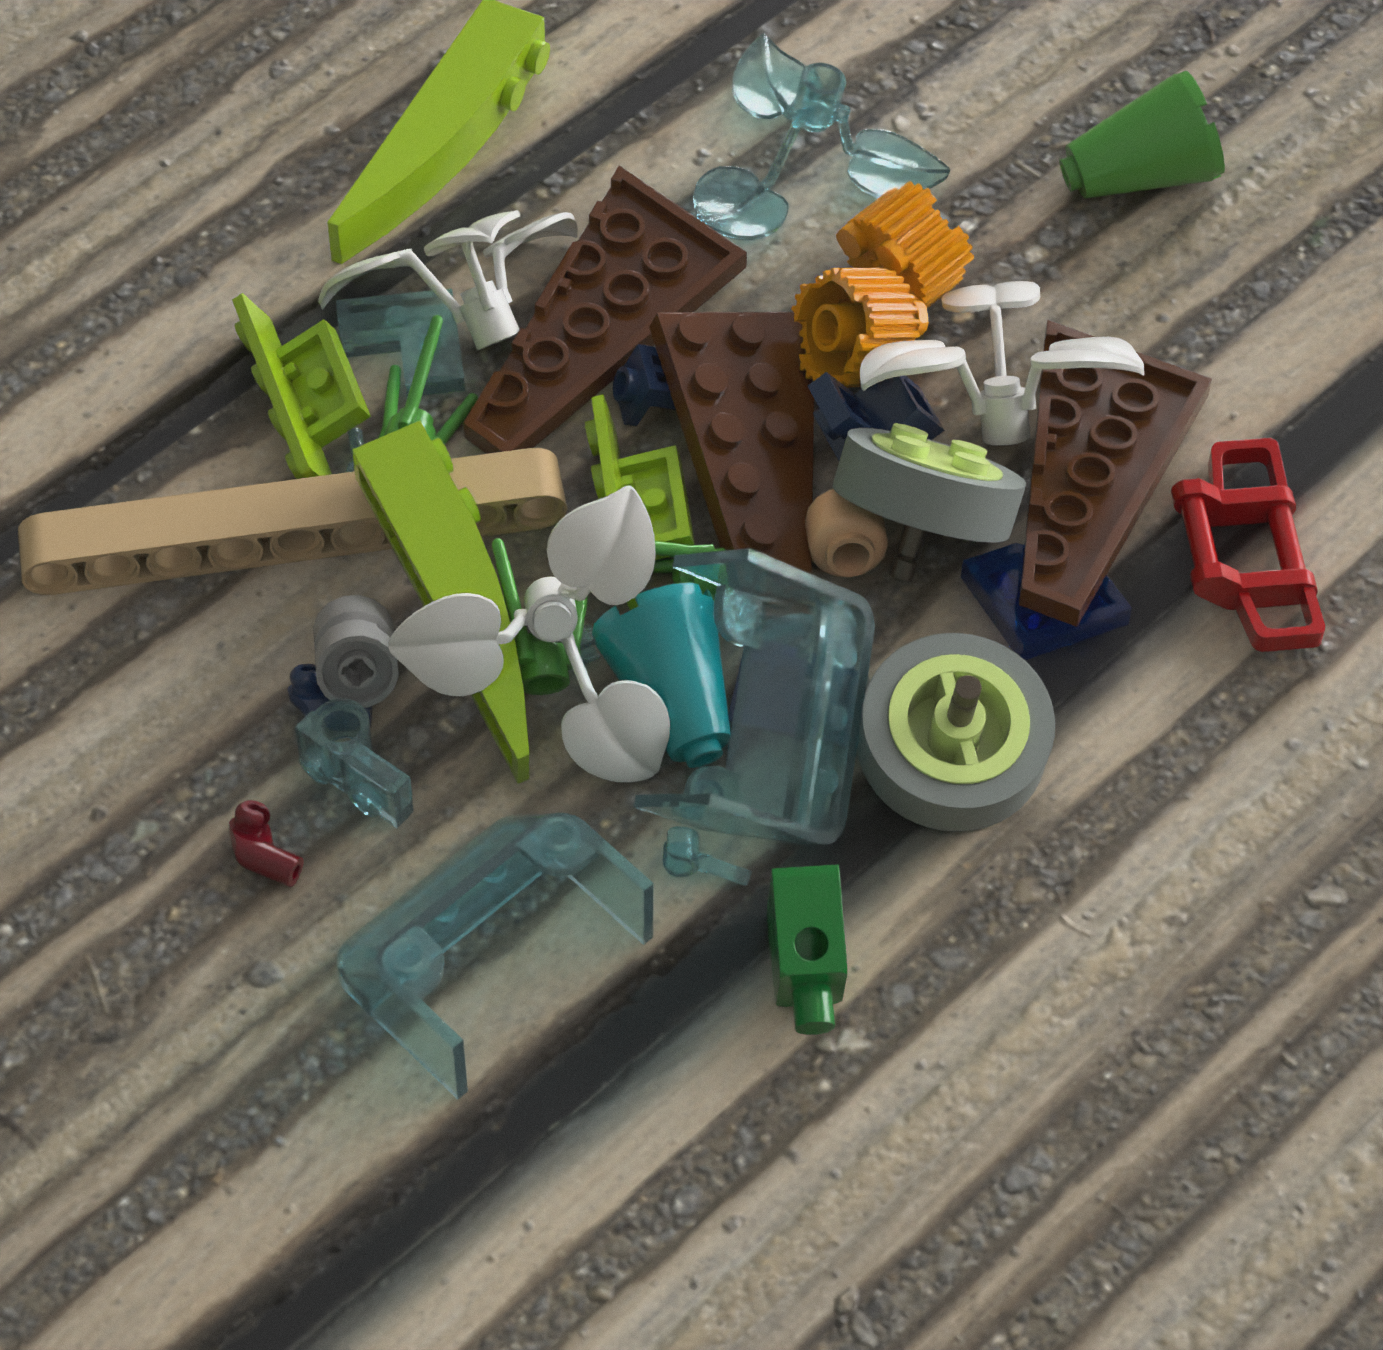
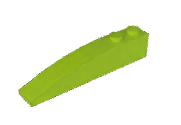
[327,0,550,264]
[352,421,529,784]

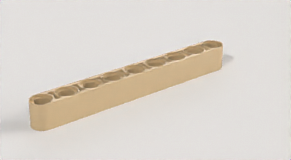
[18,448,568,595]

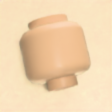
[805,489,888,578]

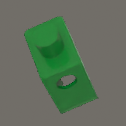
[766,864,848,1035]

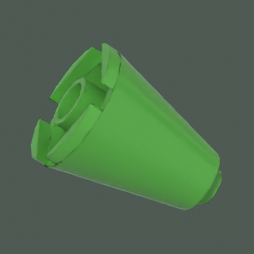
[1059,71,1225,199]

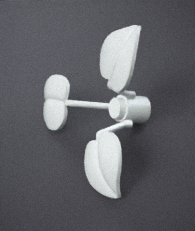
[318,210,578,351]
[860,281,1144,445]
[388,485,670,782]

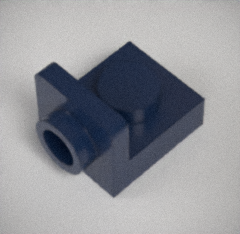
[612,344,676,427]

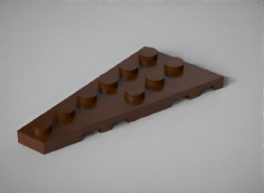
[463,165,747,454]
[649,312,814,628]
[1019,320,1212,627]

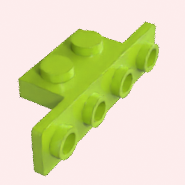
[232,293,371,479]
[585,394,695,610]

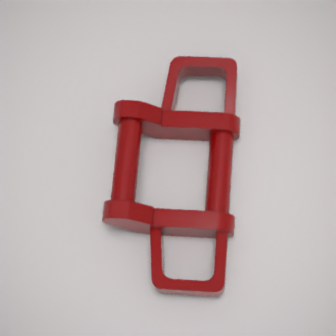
[1171,438,1325,652]

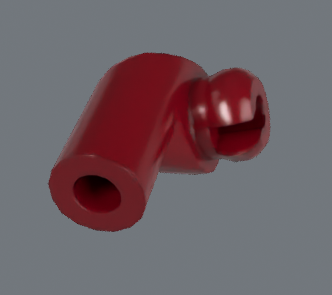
[228,800,304,887]

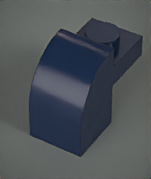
[808,372,945,461]

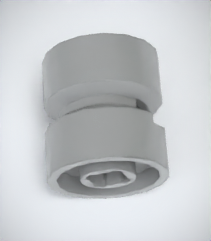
[313,595,399,709]

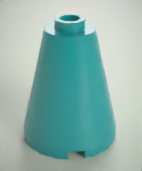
[591,582,731,768]

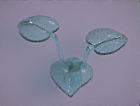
[693,33,951,240]

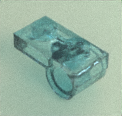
[295,698,414,828]

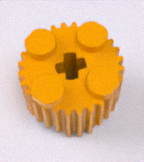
[836,181,974,308]
[791,268,929,388]

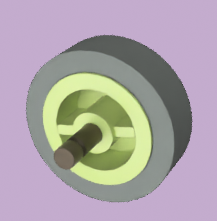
[832,423,1026,581]
[857,633,1055,832]

